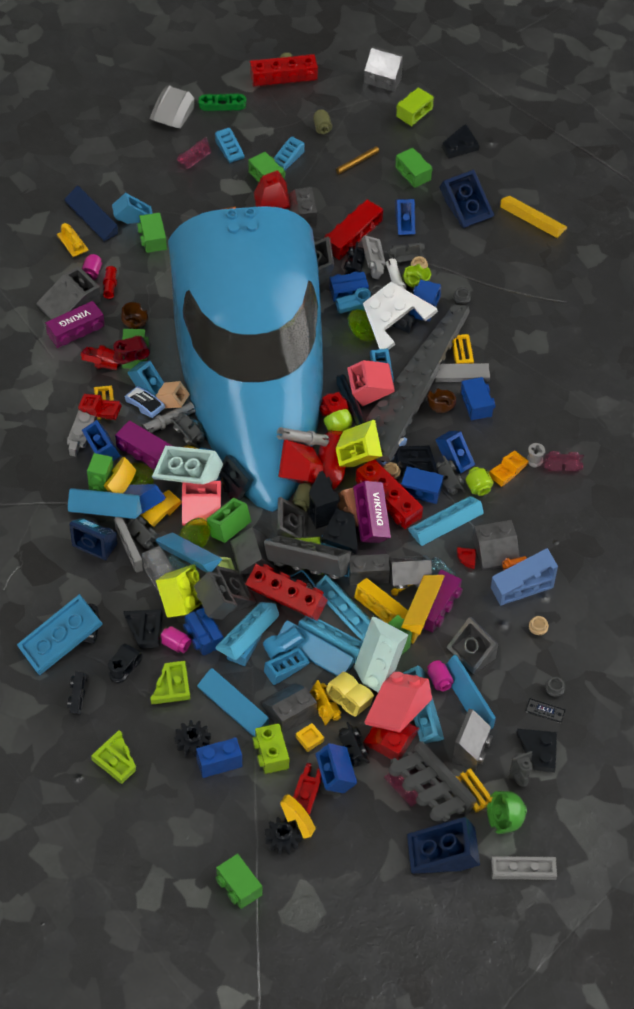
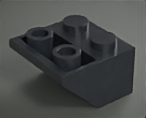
[308,471,340,529]

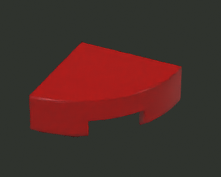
[457,547,476,569]

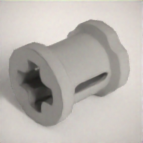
[527,443,545,468]

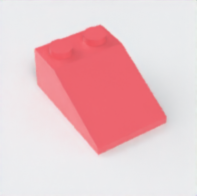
[365,672,432,732]

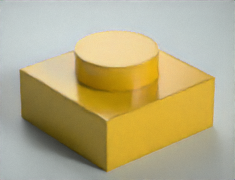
[295,723,324,752]

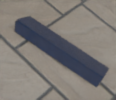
[64,186,118,241]

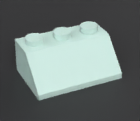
[152,446,223,484]
[354,616,408,692]

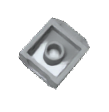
[150,85,195,129]

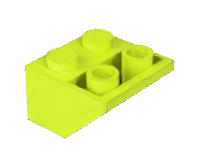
[336,420,382,467]
[156,564,202,618]

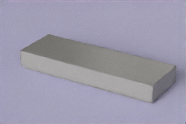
[435,363,490,382]
[114,517,143,573]
[491,856,557,880]

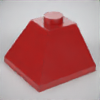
[254,170,290,209]
[278,440,324,485]
[363,723,419,760]

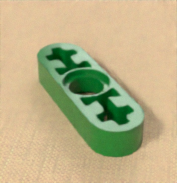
[198,94,246,111]

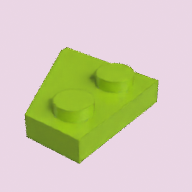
[151,661,190,705]
[91,730,136,784]

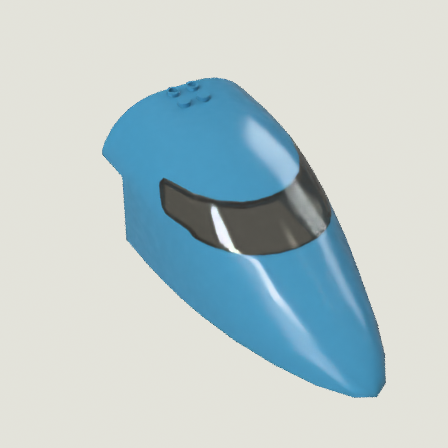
[168,206,323,512]

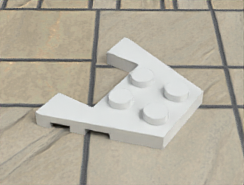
[363,282,438,349]

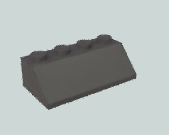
[264,535,351,579]

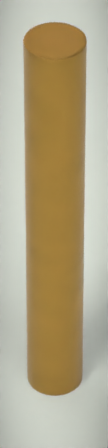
[336,146,379,174]

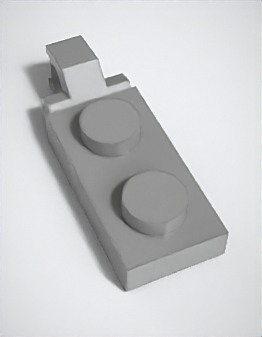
[361,235,386,280]
[67,410,97,457]

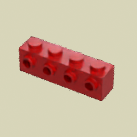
[250,54,318,86]
[356,459,423,529]
[245,564,328,621]

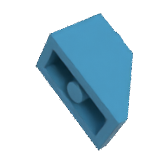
[112,193,153,224]
[127,361,164,397]

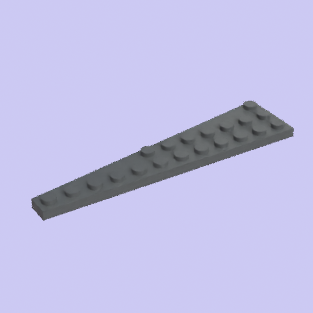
[365,304,470,462]

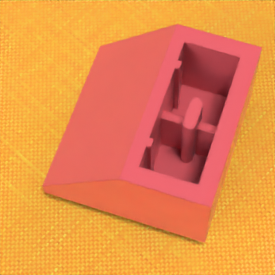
[347,360,395,407]
[182,481,221,526]

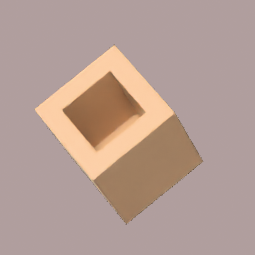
[156,381,190,409]

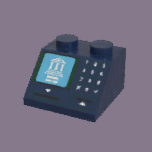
[69,518,118,560]

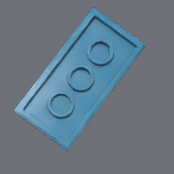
[17,594,103,675]

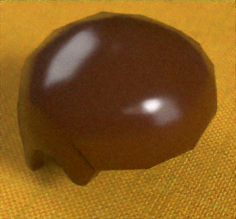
[121,302,148,329]
[427,388,456,413]

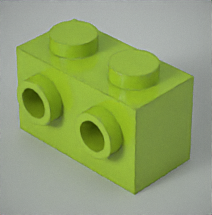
[396,87,434,126]
[252,723,289,774]

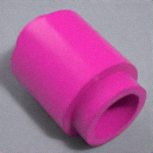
[82,254,102,280]
[160,626,192,653]
[427,660,454,691]

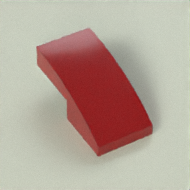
[78,394,122,420]

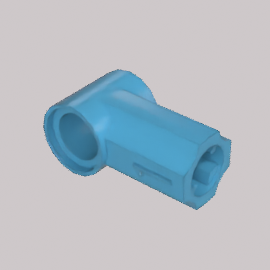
[335,288,371,314]
[263,625,305,660]

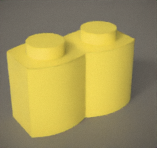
[325,672,374,717]

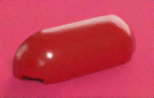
[318,431,346,490]

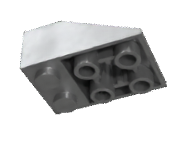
[36,266,101,320]

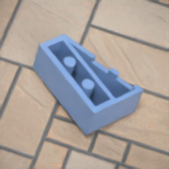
[490,548,558,606]

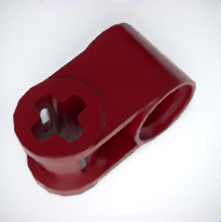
[113,335,150,364]

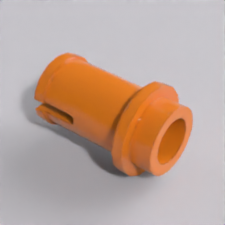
[502,556,527,570]

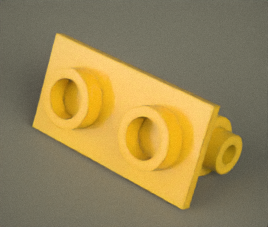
[57,223,89,257]
[310,680,341,725]

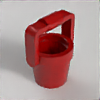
[81,345,119,370]

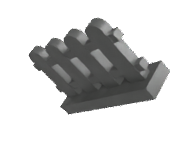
[388,741,477,822]

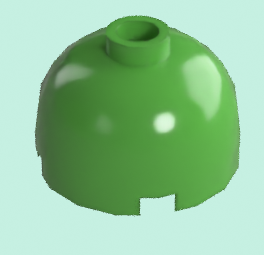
[487,791,527,834]

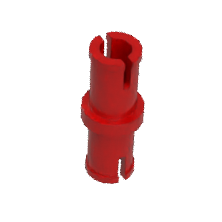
[103,266,117,299]

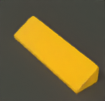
[500,196,567,238]
[401,575,445,635]
[354,578,425,644]

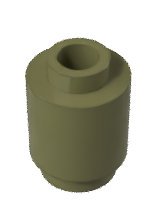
[313,109,332,134]
[292,483,312,512]

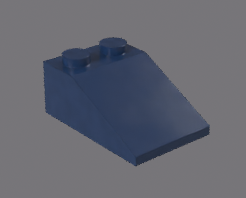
[439,170,495,228]
[407,817,480,874]

